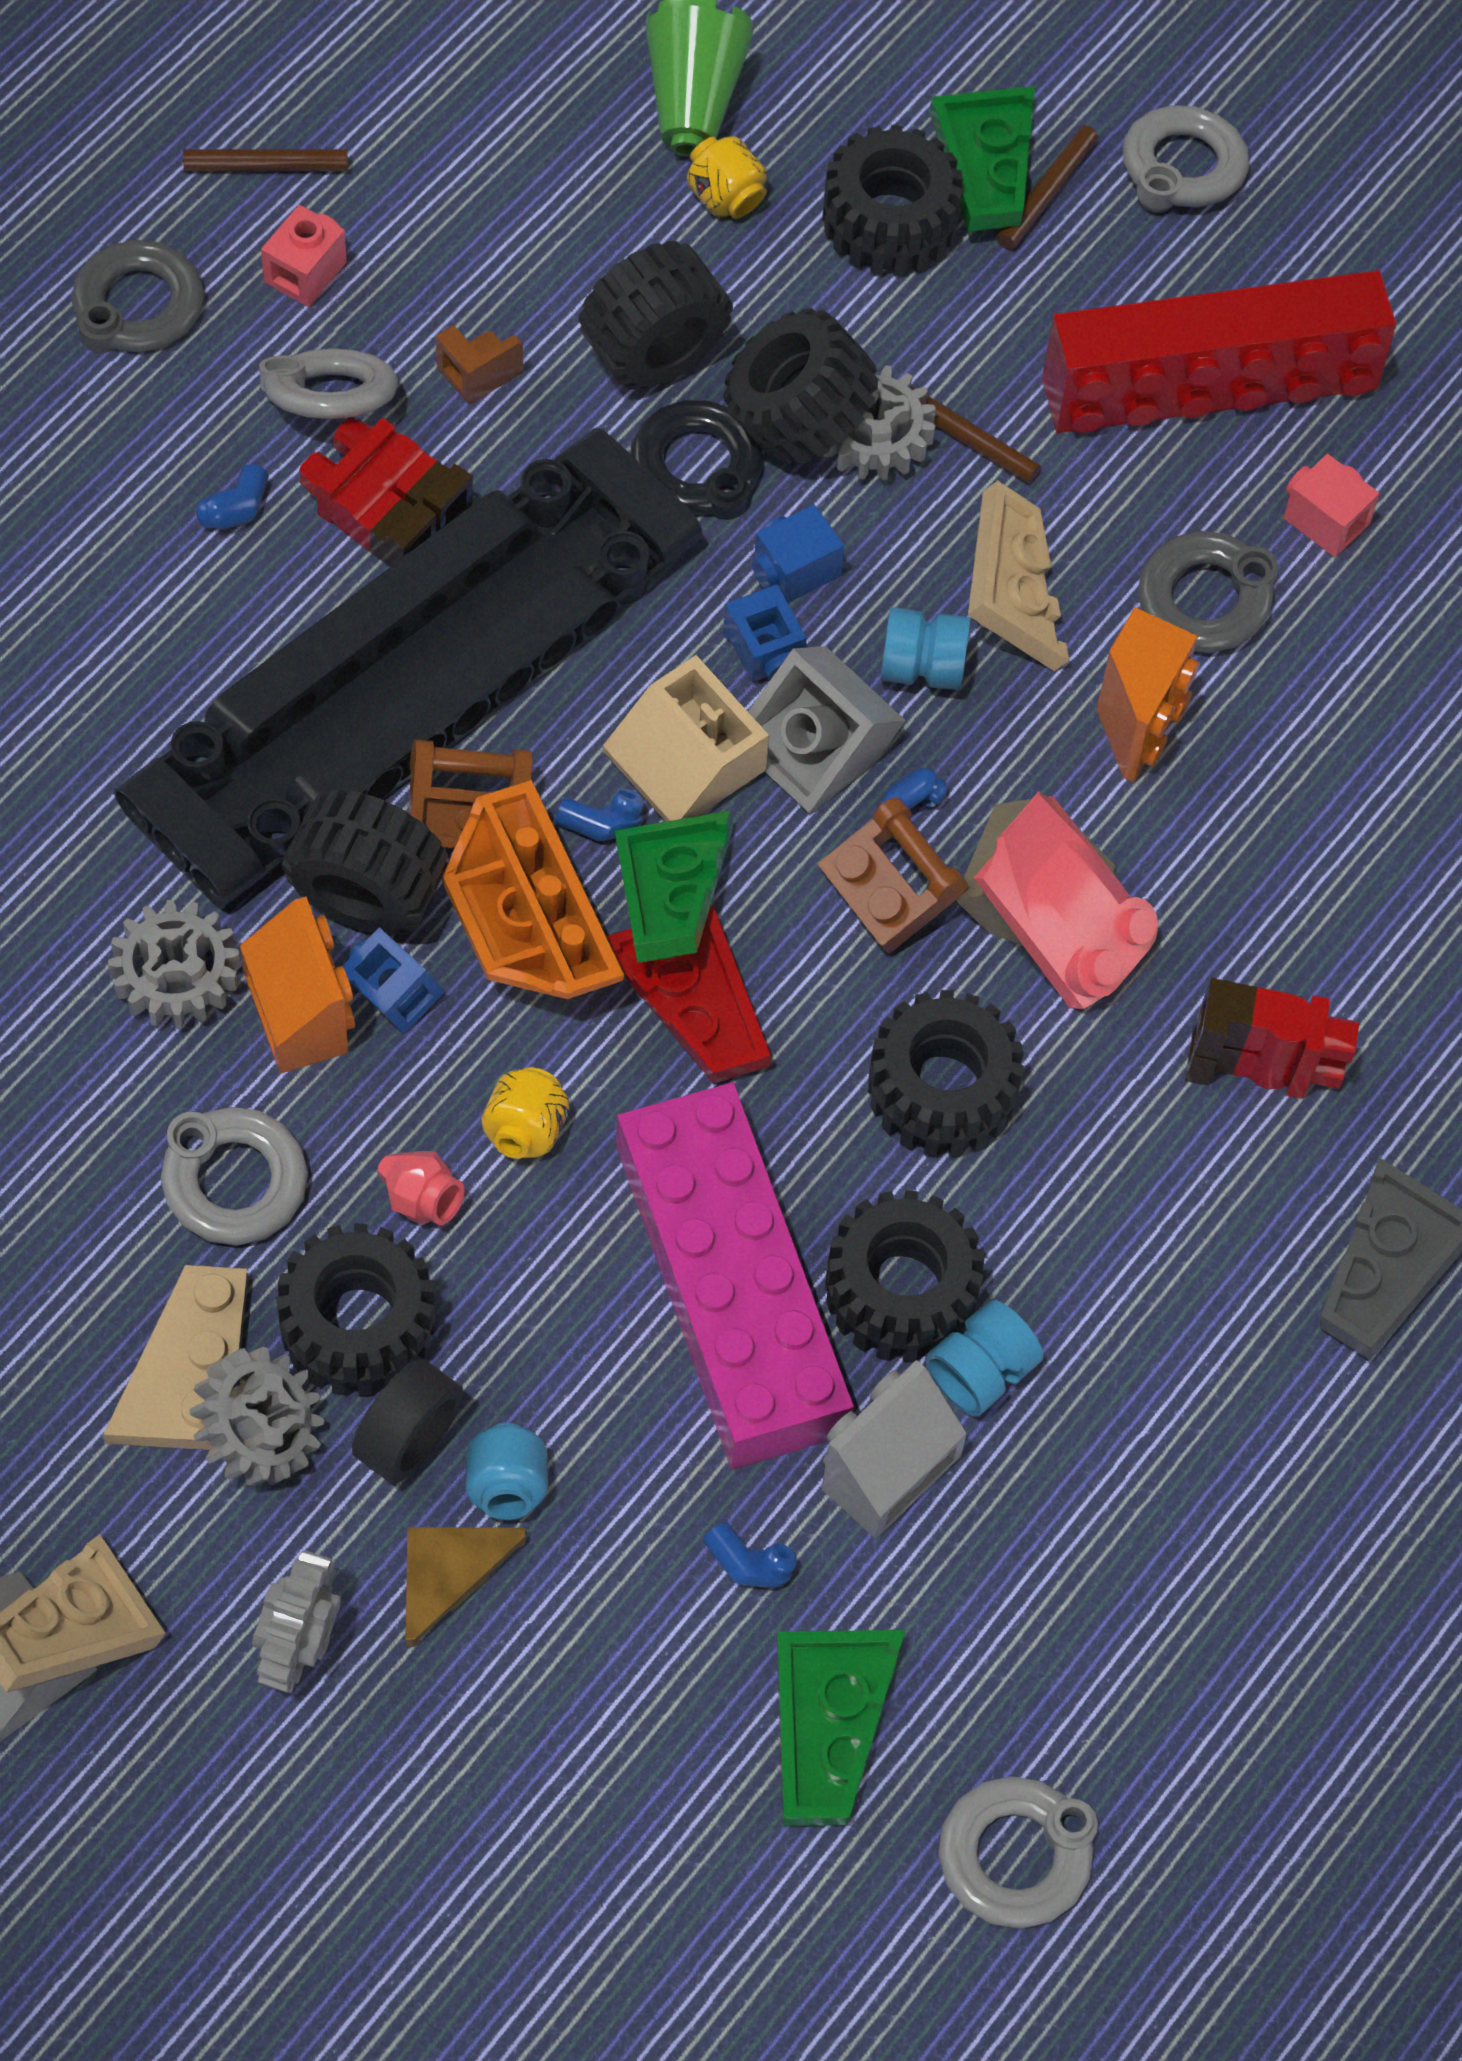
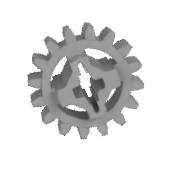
[823,365,936,480]
[108,900,241,1028]
[190,1347,324,1487]
[252,1550,341,1693]

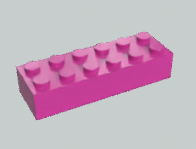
[616,1082,854,1470]

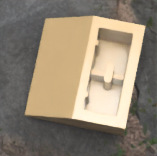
[603,655,769,822]

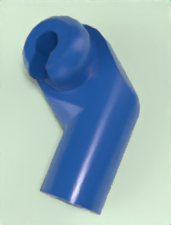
[196,464,269,529]
[882,768,947,843]
[555,789,644,841]
[703,1522,797,1588]

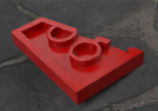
[606,904,771,1084]

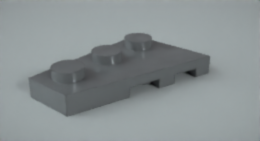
[1320,1157,1462,1360]

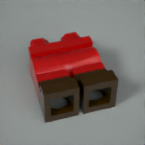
[299,417,473,567]
[1185,977,1359,1099]

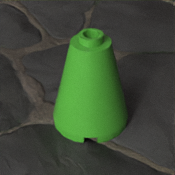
[646,0,753,157]

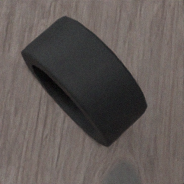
[352,1358,463,1483]

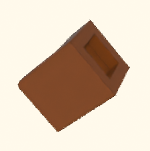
[436,325,523,405]

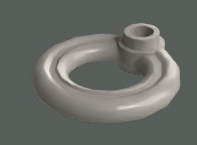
[1122,105,1249,213]
[259,349,399,419]
[160,1107,308,1246]
[938,1776,1098,1929]

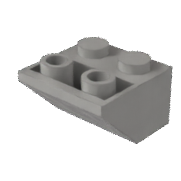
[821,1360,967,1539]

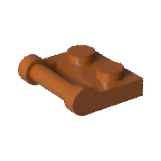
[408,739,533,850]
[817,797,968,954]

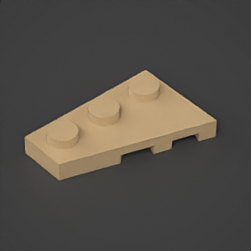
[968,480,1070,671]
[103,1265,248,1450]
[0,1534,166,1693]

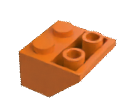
[1097,607,1200,783]
[240,896,355,1074]

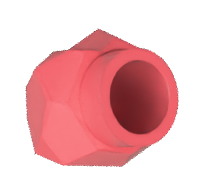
[377,1151,465,1225]

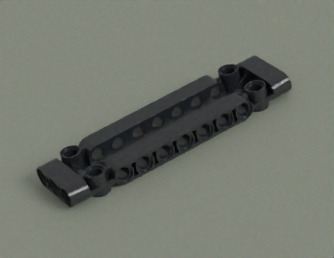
[114,427,703,909]

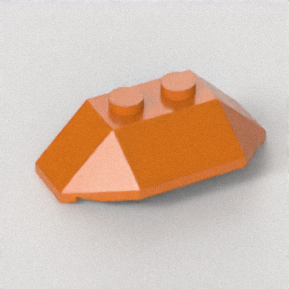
[442,780,624,999]

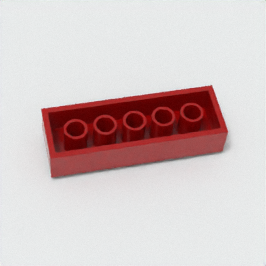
[1042,270,1397,434]

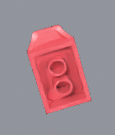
[974,791,1158,1009]

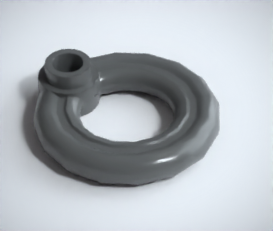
[71,240,205,353]
[1137,531,1278,653]

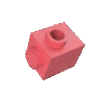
[261,204,347,307]
[1283,453,1380,558]

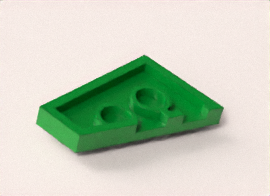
[929,86,1035,232]
[614,811,733,963]
[776,1630,905,1826]

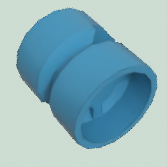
[880,607,970,691]
[925,1300,1044,1417]

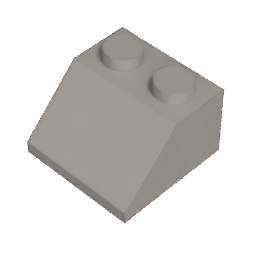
[748,646,906,813]

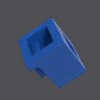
[723,584,807,682]
[342,927,445,1034]

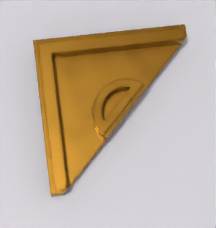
[405,1527,525,1647]

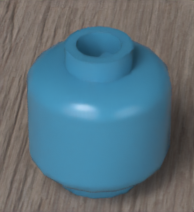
[465,1423,548,1520]

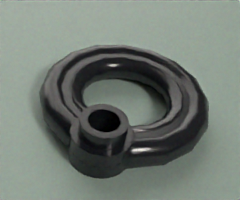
[631,400,763,520]

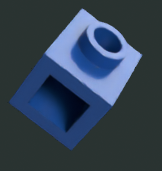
[751,504,845,603]

